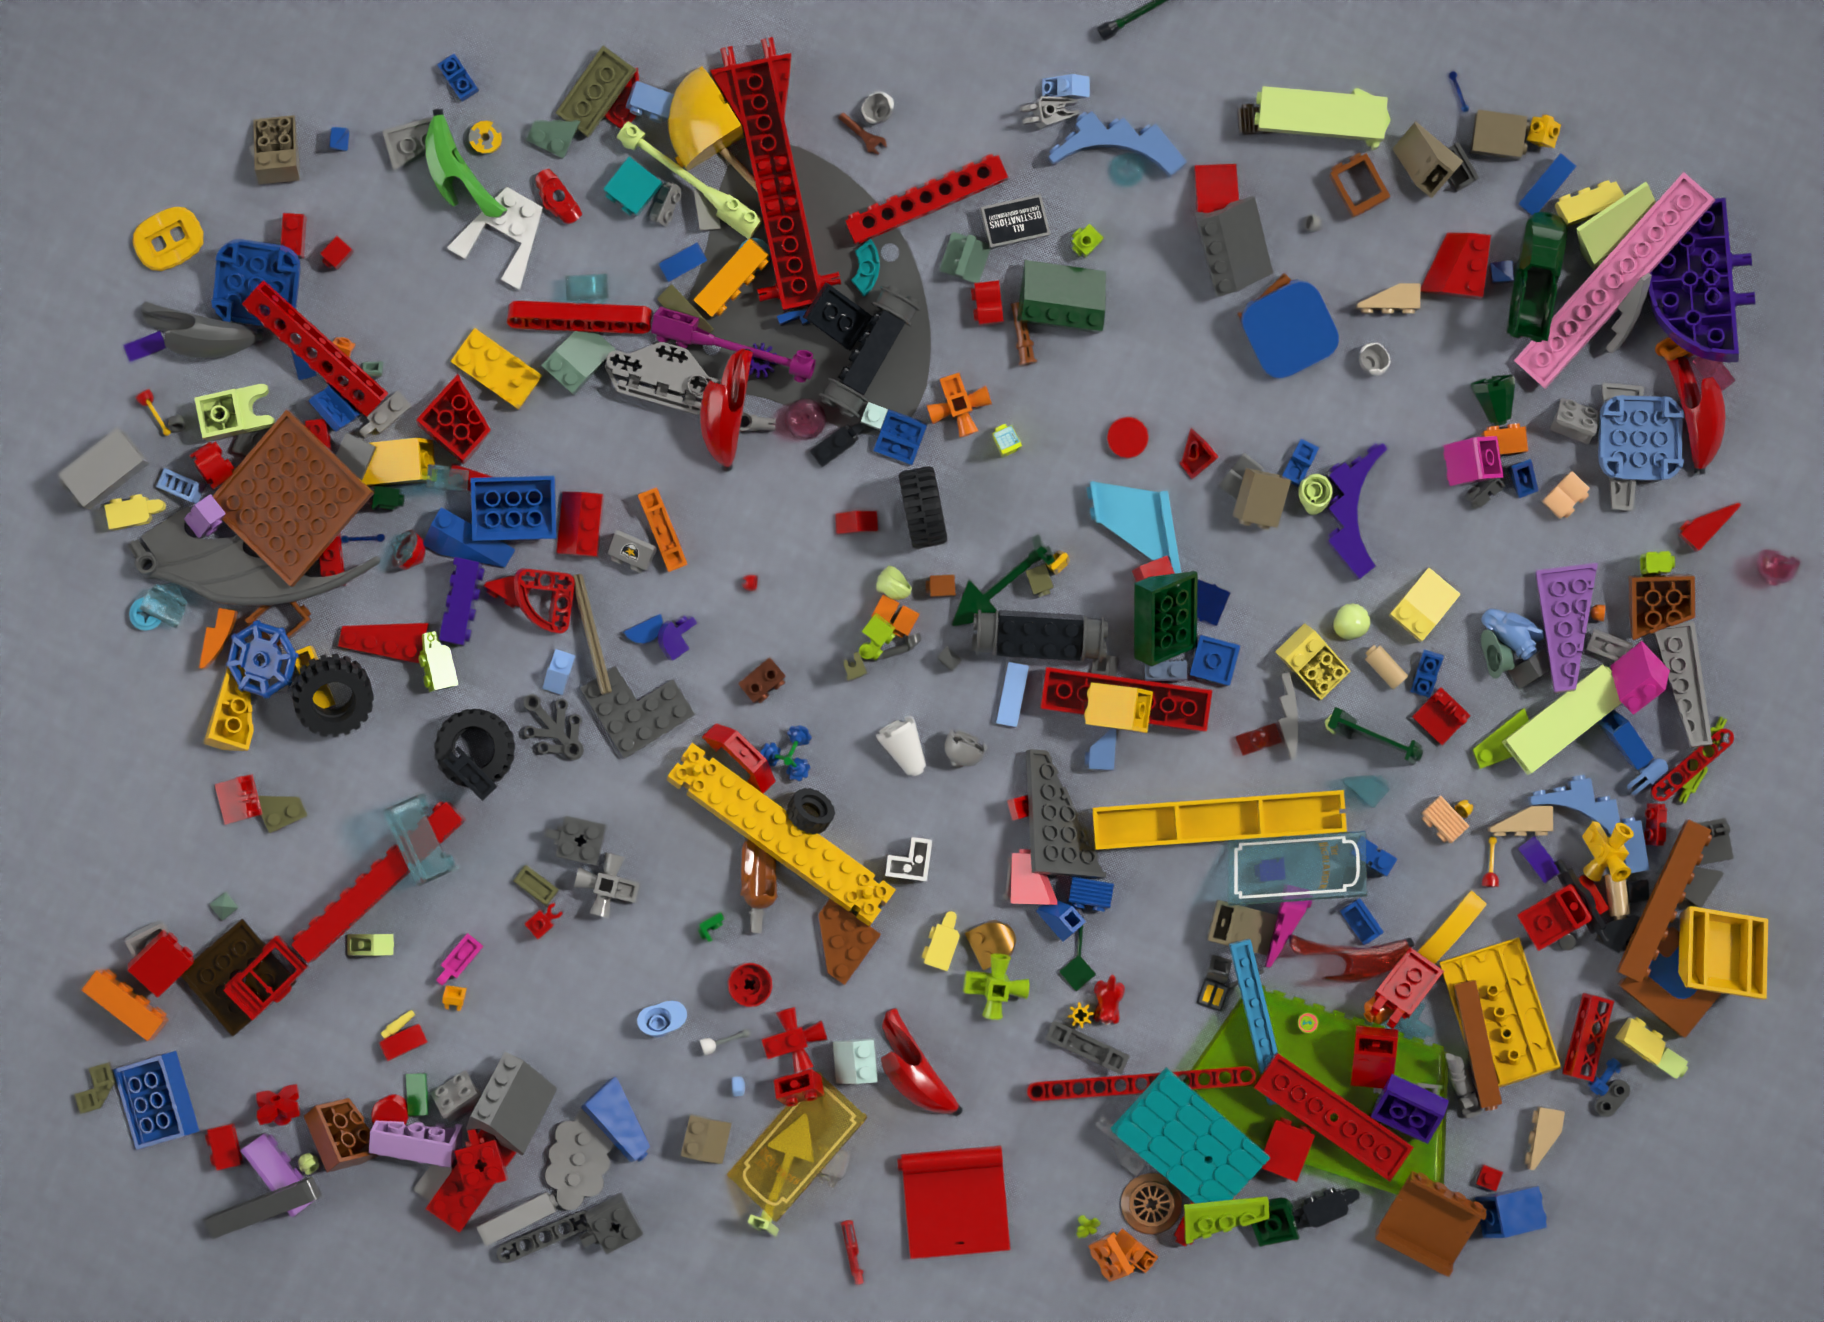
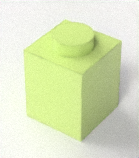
[1653,1047,1688,1079]

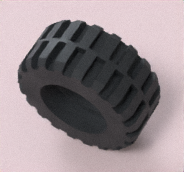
[899,466,948,549]
[291,654,374,738]
[434,709,516,788]

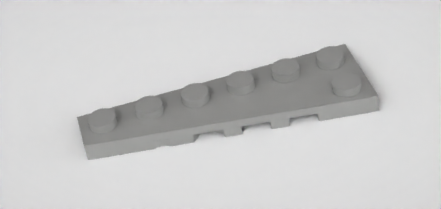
[1602,383,1644,511]
[1653,621,1712,748]

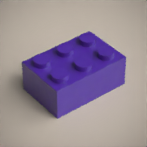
[1371,1074,1449,1144]

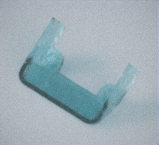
[383,793,459,886]

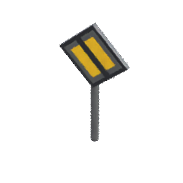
[1196,969,1264,1012]

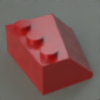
[1420,232,1491,300]

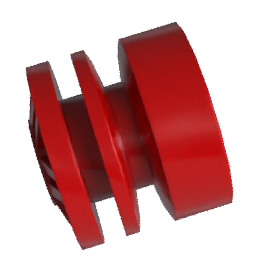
[727,962,772,1007]

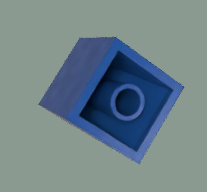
[1475,1186,1547,1238]

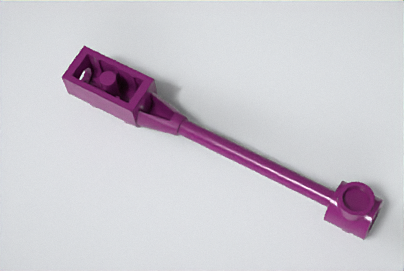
[651,307,816,383]

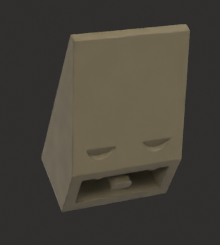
[253,115,300,184]
[1393,121,1463,199]
[1206,900,1278,956]

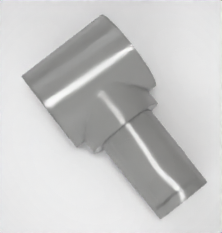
[740,412,776,432]

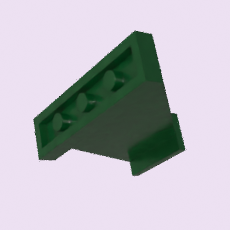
[1327,707,1423,765]

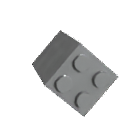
[58,428,150,510]

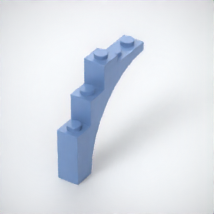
[1048,111,1187,177]
[1528,774,1650,873]

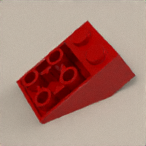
[1350,1025,1398,1089]

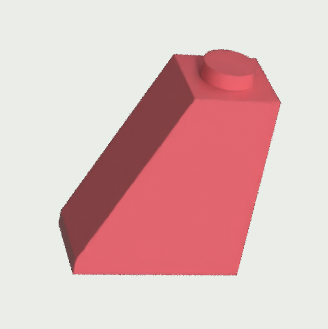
[1011,849,1057,905]

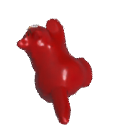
[1093,975,1125,1025]

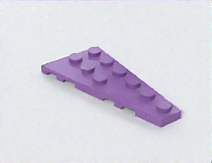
[1535,563,1598,694]

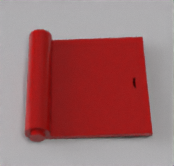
[897,1145,1011,1259]

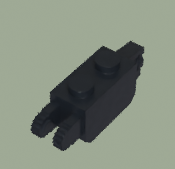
[1292,1187,1360,1228]

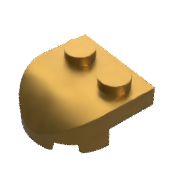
[965,920,1016,971]

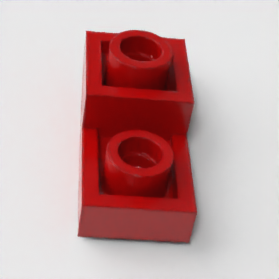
[379,1024,428,1062]

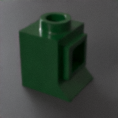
[372,486,405,511]

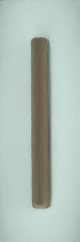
[573,574,612,695]

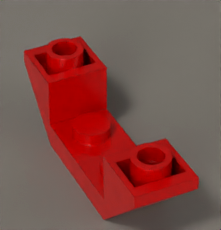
[702,723,776,794]

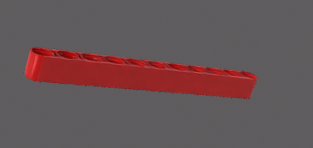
[1027,1066,1257,1102]

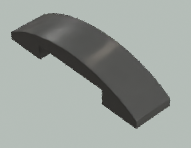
[1046,1020,1130,1075]

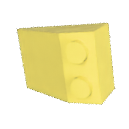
[1389,567,1461,642]
[1614,1017,1666,1065]

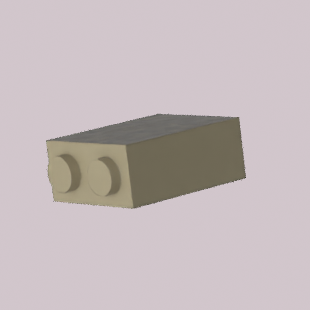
[1470,109,1530,160]
[1233,468,1291,530]

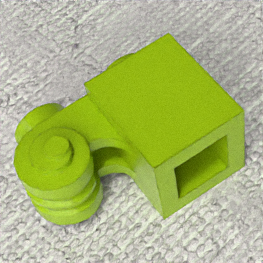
[859,613,895,661]

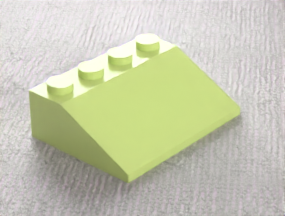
[1576,182,1656,271]

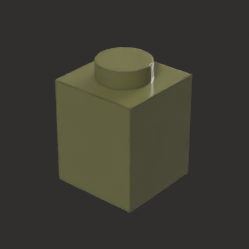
[1025,564,1054,598]

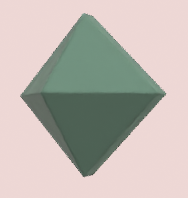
[362,361,383,380]
[209,892,239,921]

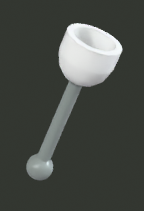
[700,1029,750,1056]

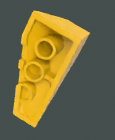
[203,665,254,751]

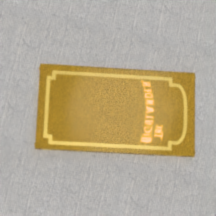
[727,1071,868,1222]

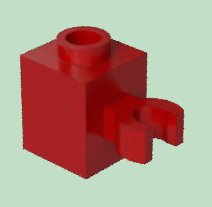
[524,903,563,940]

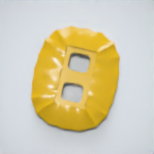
[133,207,204,271]

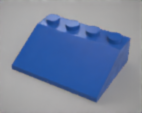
[471,476,556,541]
[113,1051,199,1150]

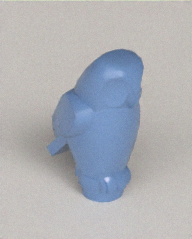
[1481,608,1545,661]

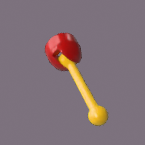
[135,389,171,436]
[1482,837,1499,887]

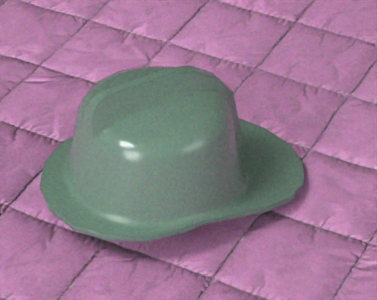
[1481,630,1514,679]

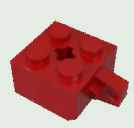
[455,1129,508,1192]

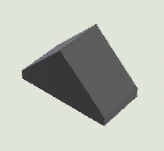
[1508,649,1550,689]

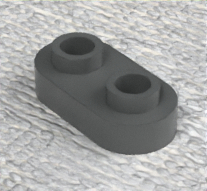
[1595,1079,1630,1117]

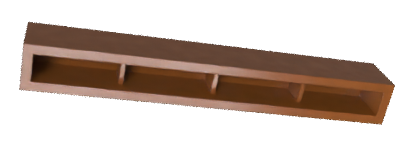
[1616,819,1712,983]

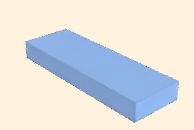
[996,662,1029,727]

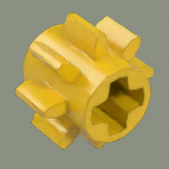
[1067,1002,1094,1028]

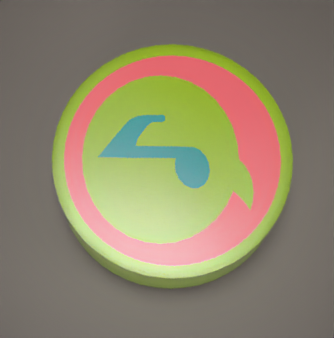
[1297,1012,1319,1033]

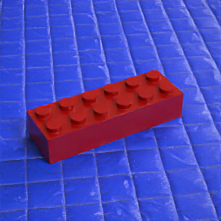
[425,1129,517,1233]

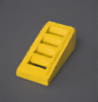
[1045,550,1070,575]

